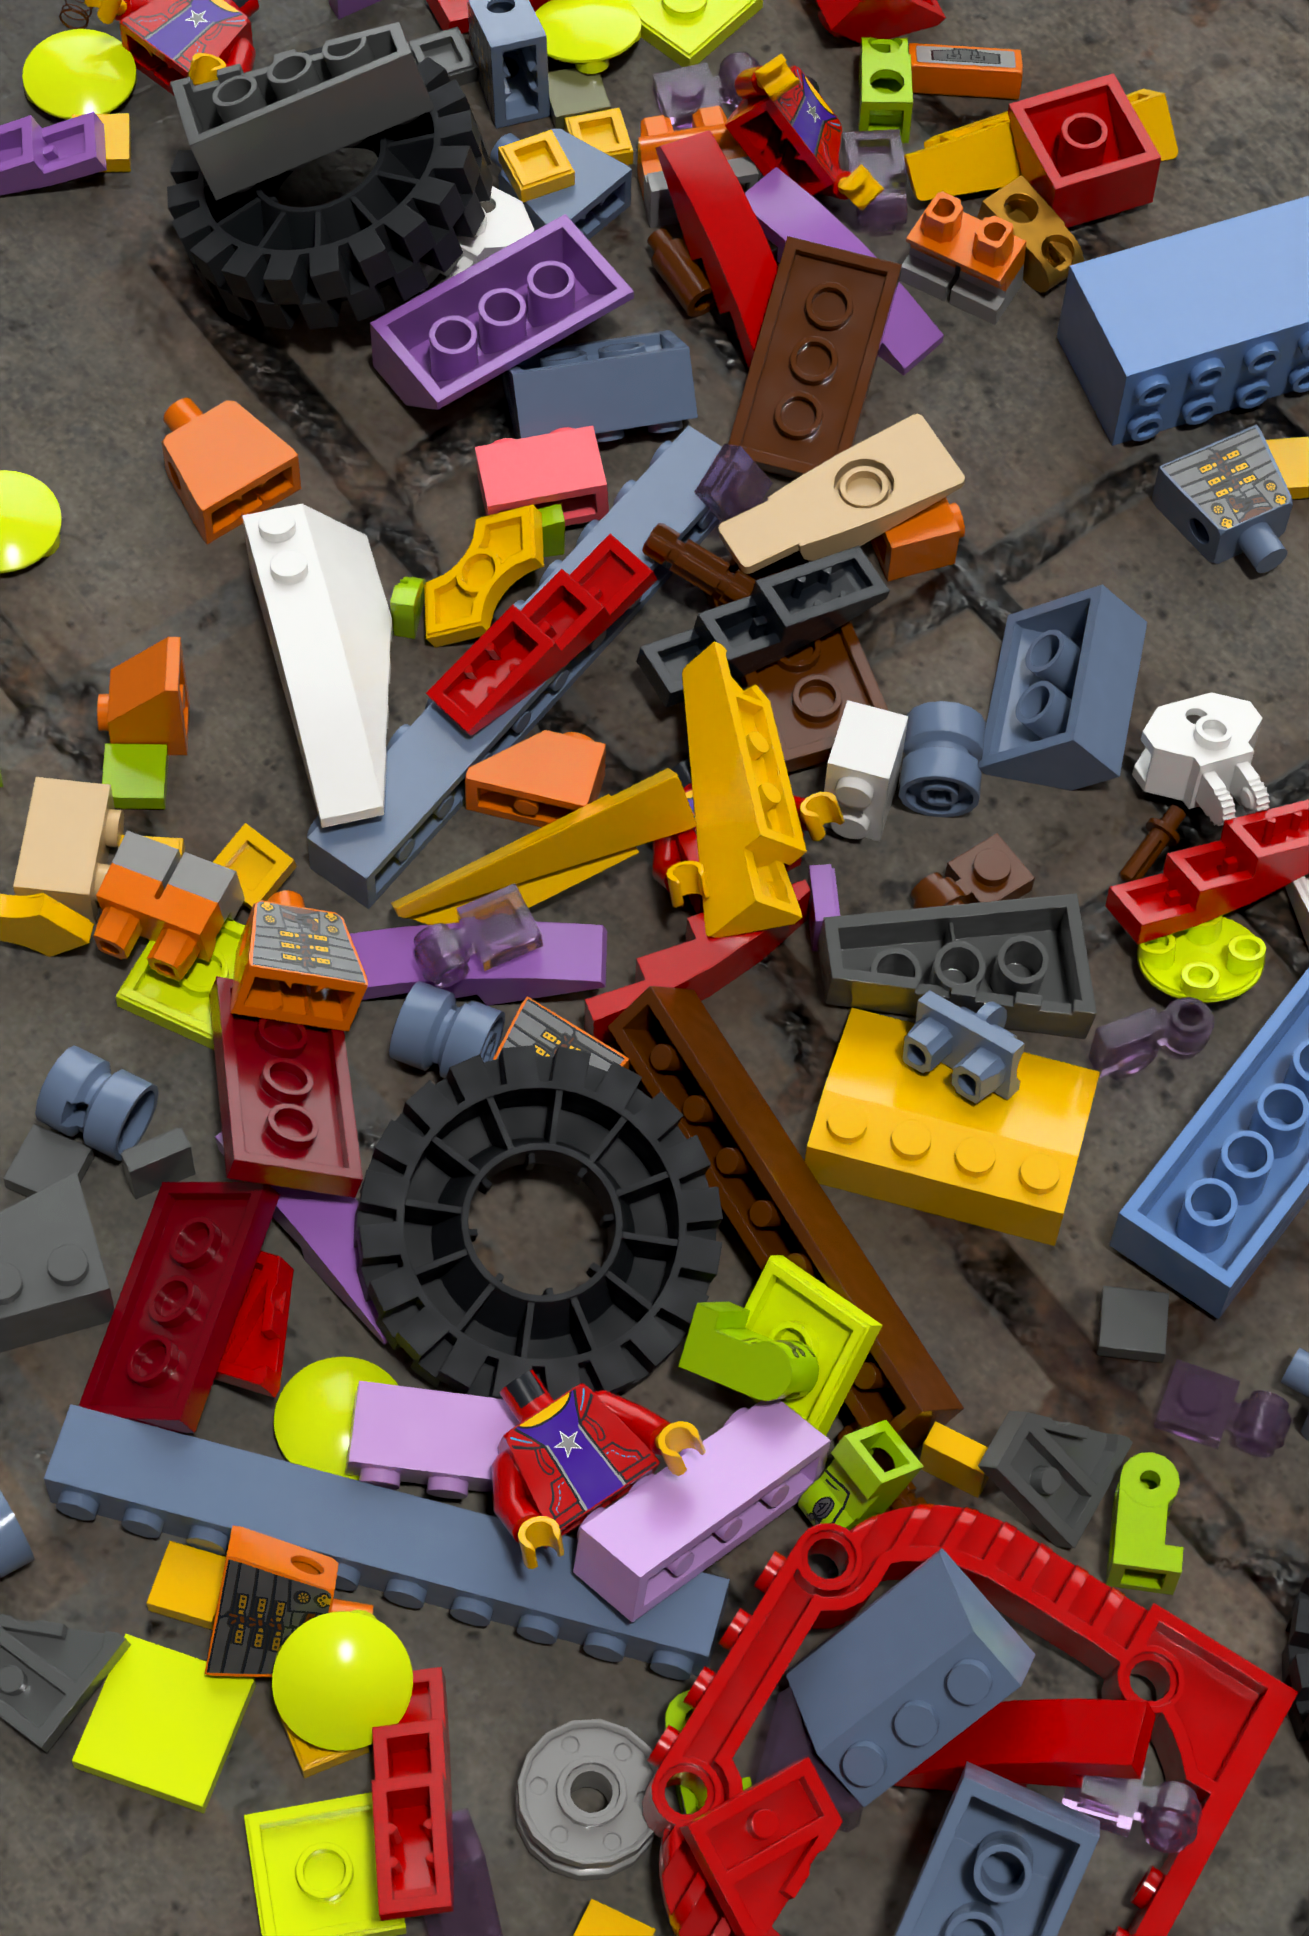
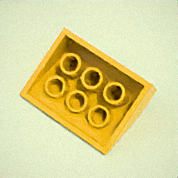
[805,1007,1100,1246]

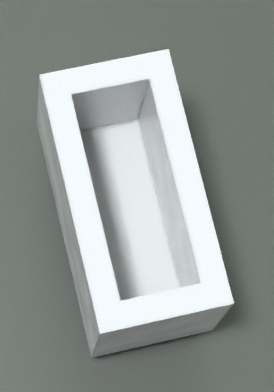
[823,700,908,842]

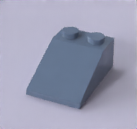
[894,1761,1100,1936]

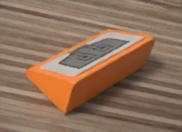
[908,43,1023,99]

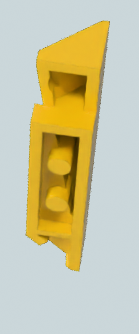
[903,89,1178,201]
[682,641,807,938]
[391,768,697,925]

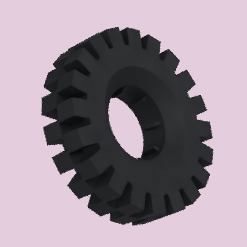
[167,47,493,330]
[354,1045,723,1400]

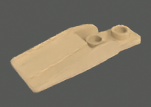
[718,414,965,574]

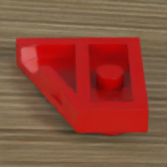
[214,1251,294,1398]
[680,1756,843,1936]

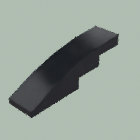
[636,545,890,708]

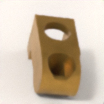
[977,176,1084,293]

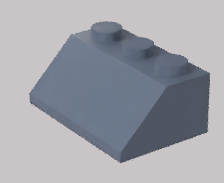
[501,330,698,442]
[978,584,1147,791]
[786,1548,1036,1807]

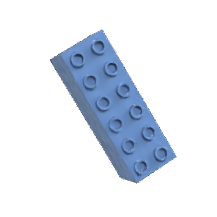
[1057,196,1309,446]

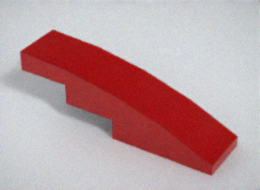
[655,130,778,368]
[426,533,658,736]
[1105,799,1309,944]
[584,879,810,1045]
[371,1667,454,1921]
[894,1698,1156,1791]

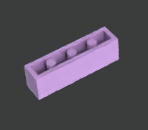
[345,1380,618,1508]
[573,1399,831,1622]

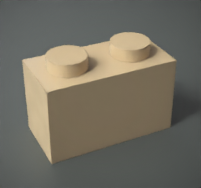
[13,777,124,925]

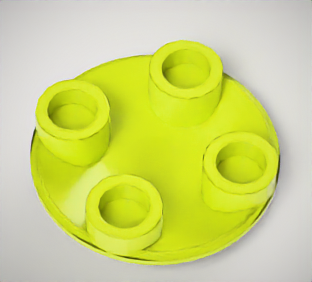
[535,0,641,74]
[22,29,137,120]
[0,470,62,574]
[1137,915,1266,1003]
[274,1357,399,1481]
[272,1610,413,1751]

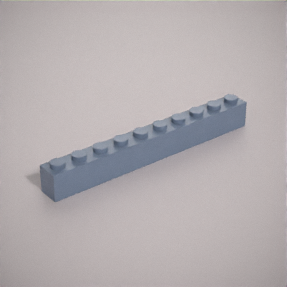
[307,425,746,909]
[44,1404,730,1680]

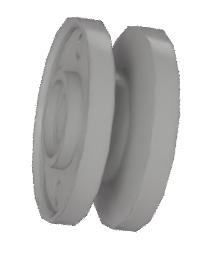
[514,1719,658,1881]

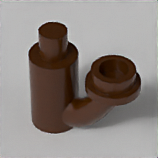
[647,228,717,317]

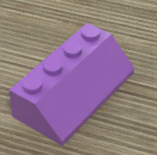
[370,214,634,410]

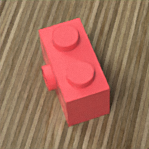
[475,425,609,526]

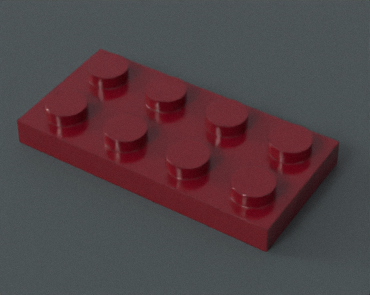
[209,976,363,1198]
[78,1182,280,1433]

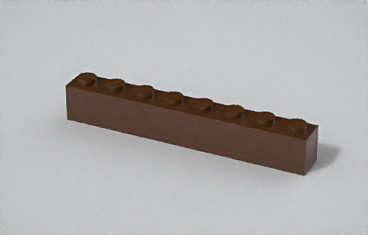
[607,986,964,1451]

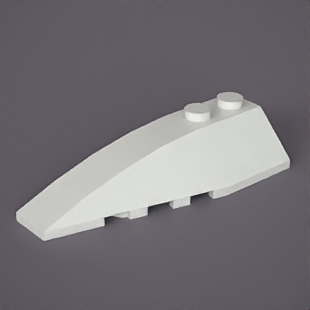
[242,504,393,828]

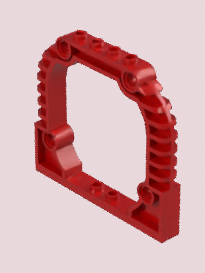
[642,1504,1298,1936]

